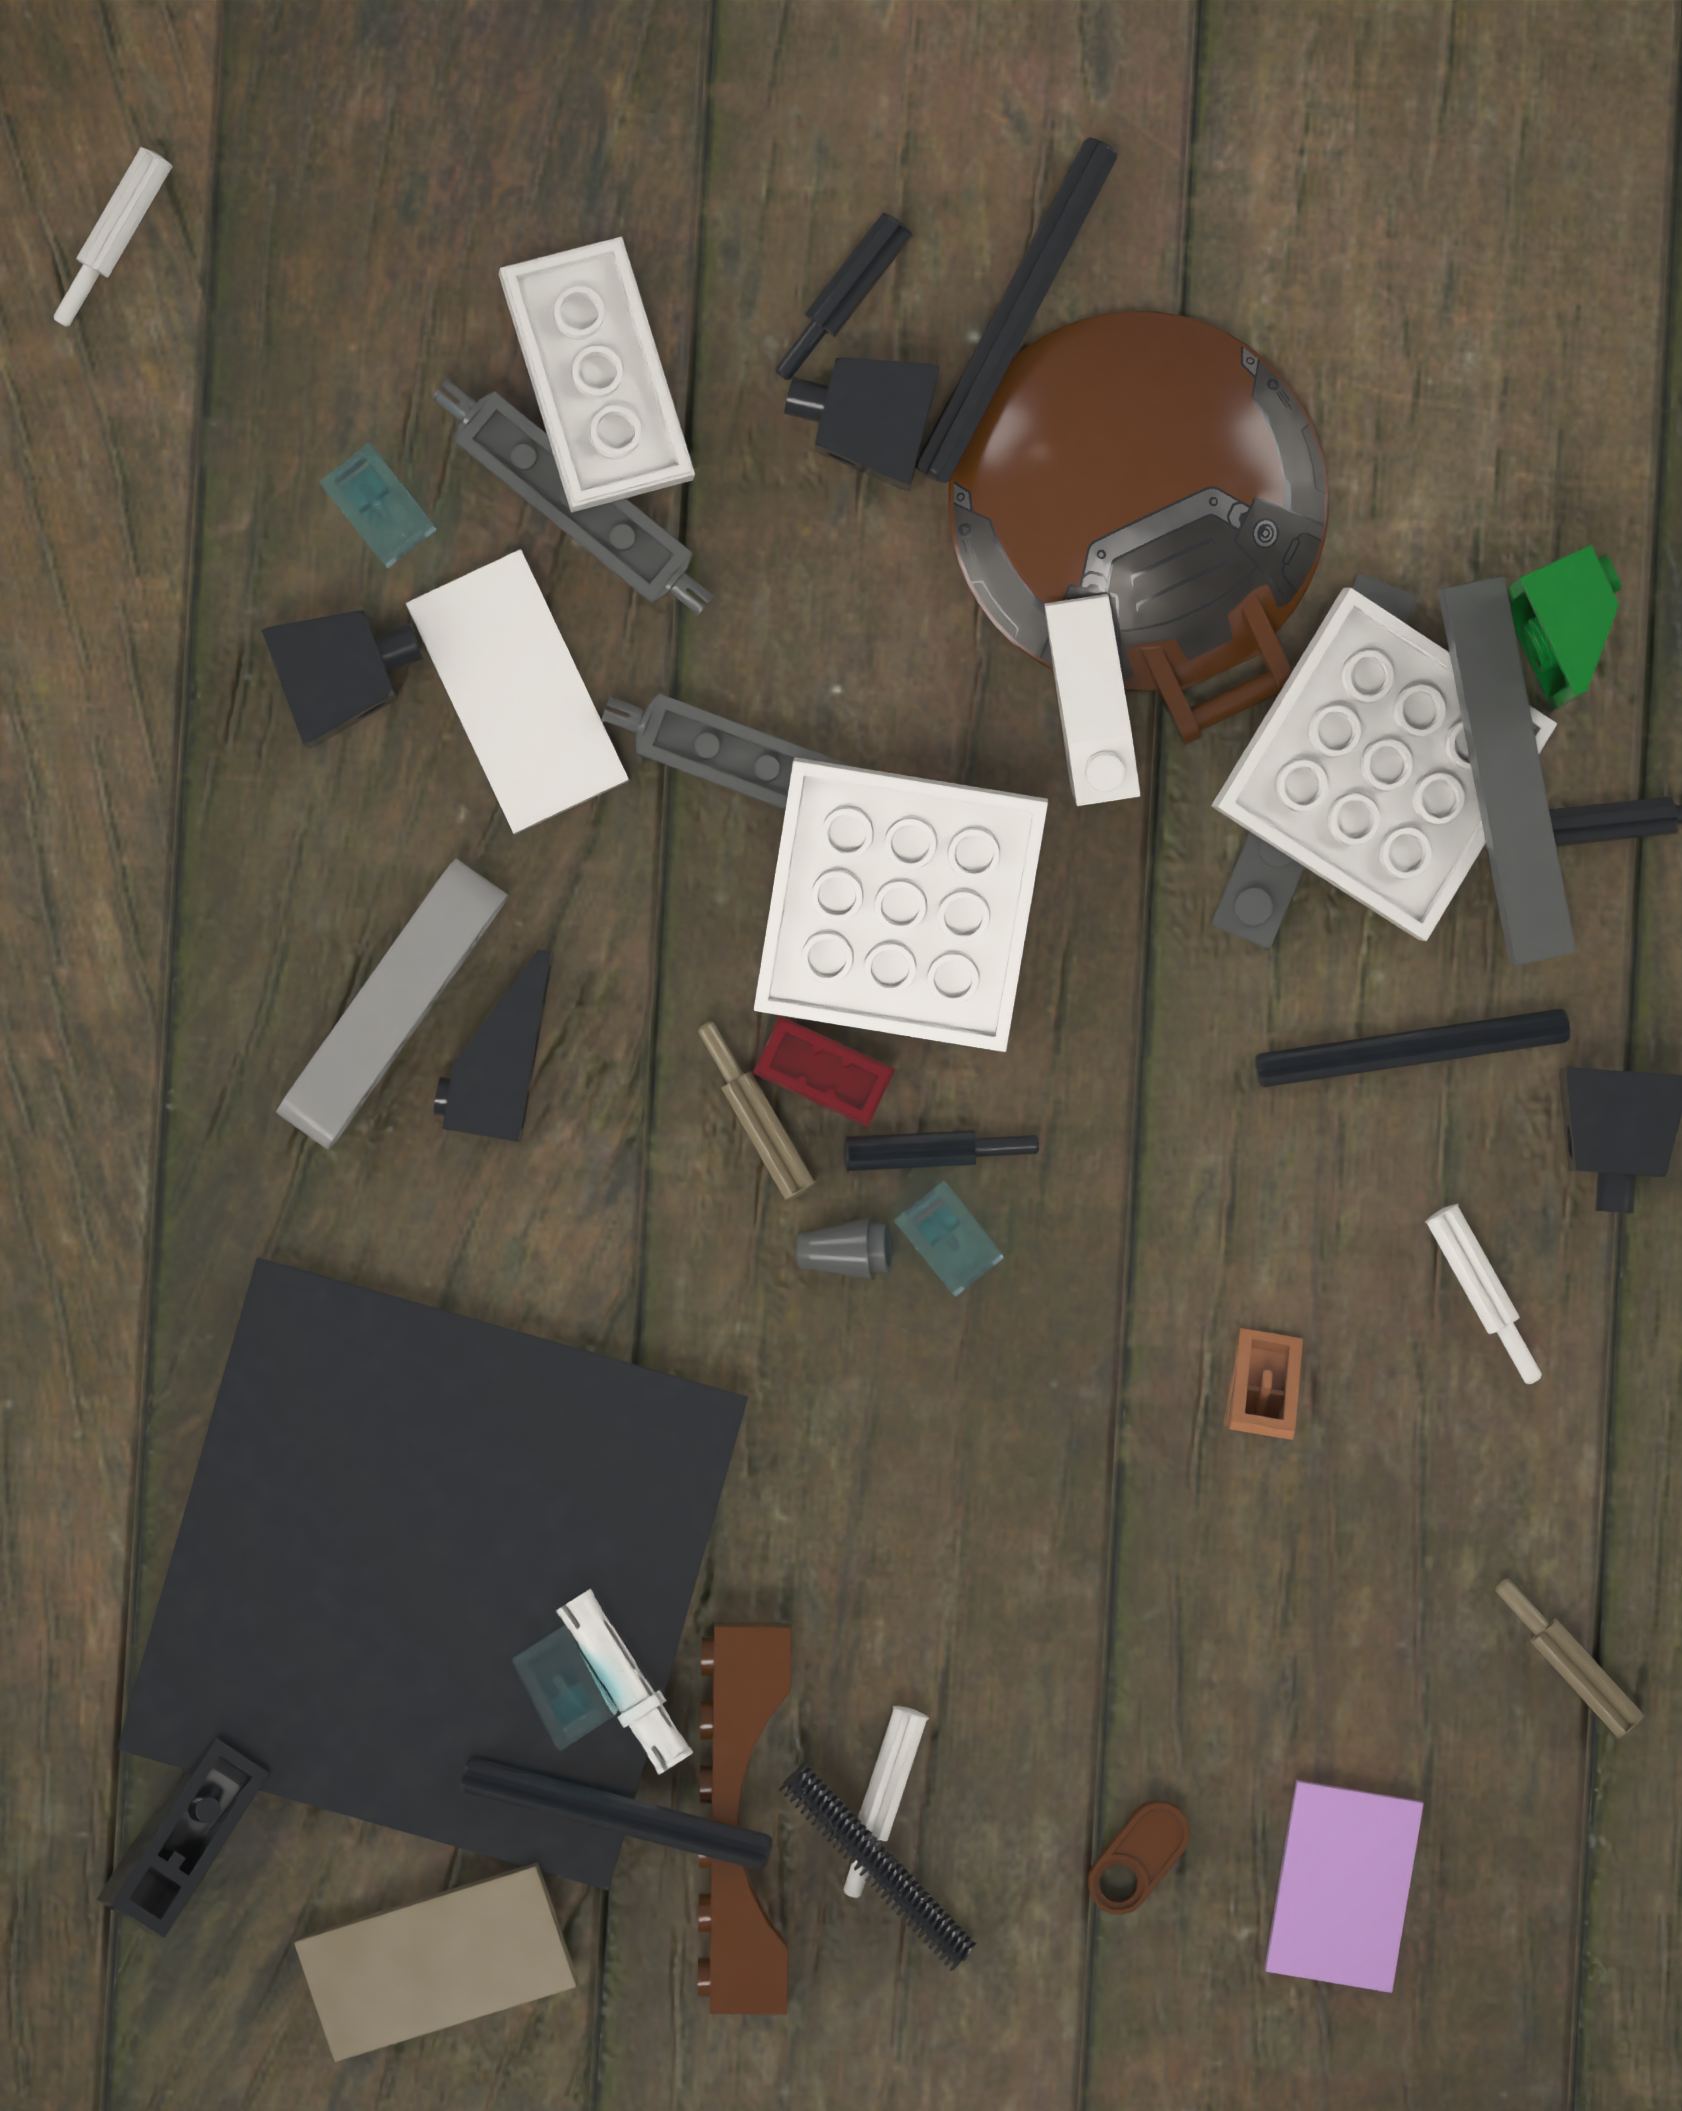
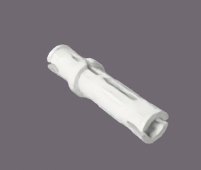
[556,1589,693,1775]

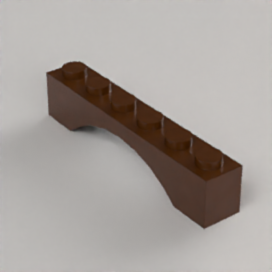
[698,1622,792,2015]

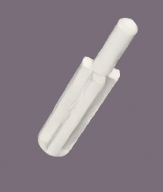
[53,147,173,327]
[1425,1203,1542,1384]
[843,1706,929,1898]

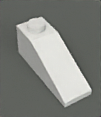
[1044,594,1140,806]

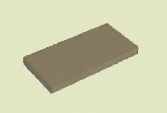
[294,1862,579,2062]

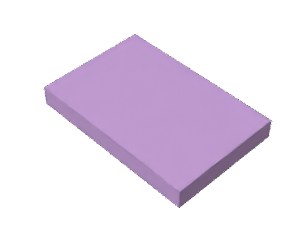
[1264,1780,1424,1993]

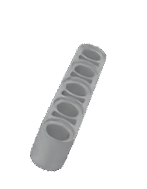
[276,858,509,1150]

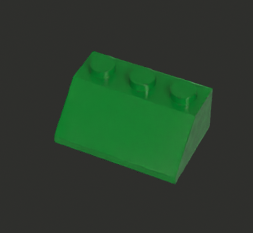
[1507,545,1622,712]

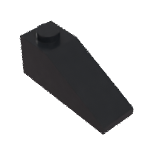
[434,950,554,1142]
[96,1738,269,1938]

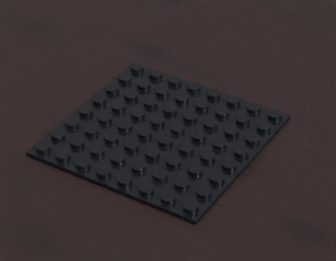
[117,1257,749,1891]

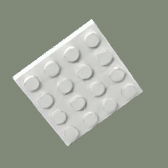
[1211,588,1557,941]
[754,757,1048,1052]

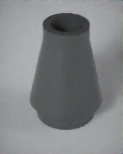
[797,1216,892,1280]

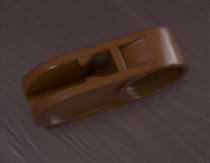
[1087,1799,1190,1915]

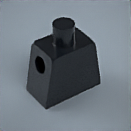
[784,357,940,491]
[261,610,424,749]
[1559,1067,1682,1213]

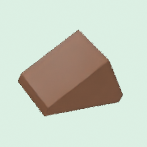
[1223,1328,1303,1440]

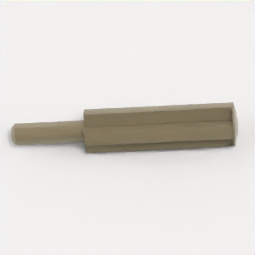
[698,1021,817,1201]
[1495,1578,1645,1739]

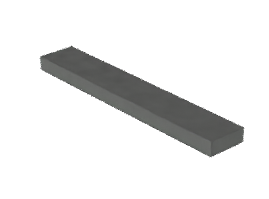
[1437,576,1576,966]

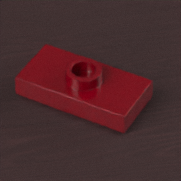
[753,1016,895,1127]

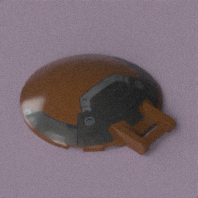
[948,311,1329,745]

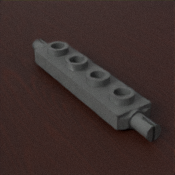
[432,378,715,617]
[601,694,854,810]

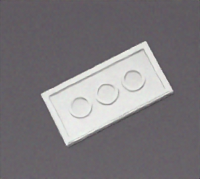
[499,237,695,513]
[406,549,630,835]

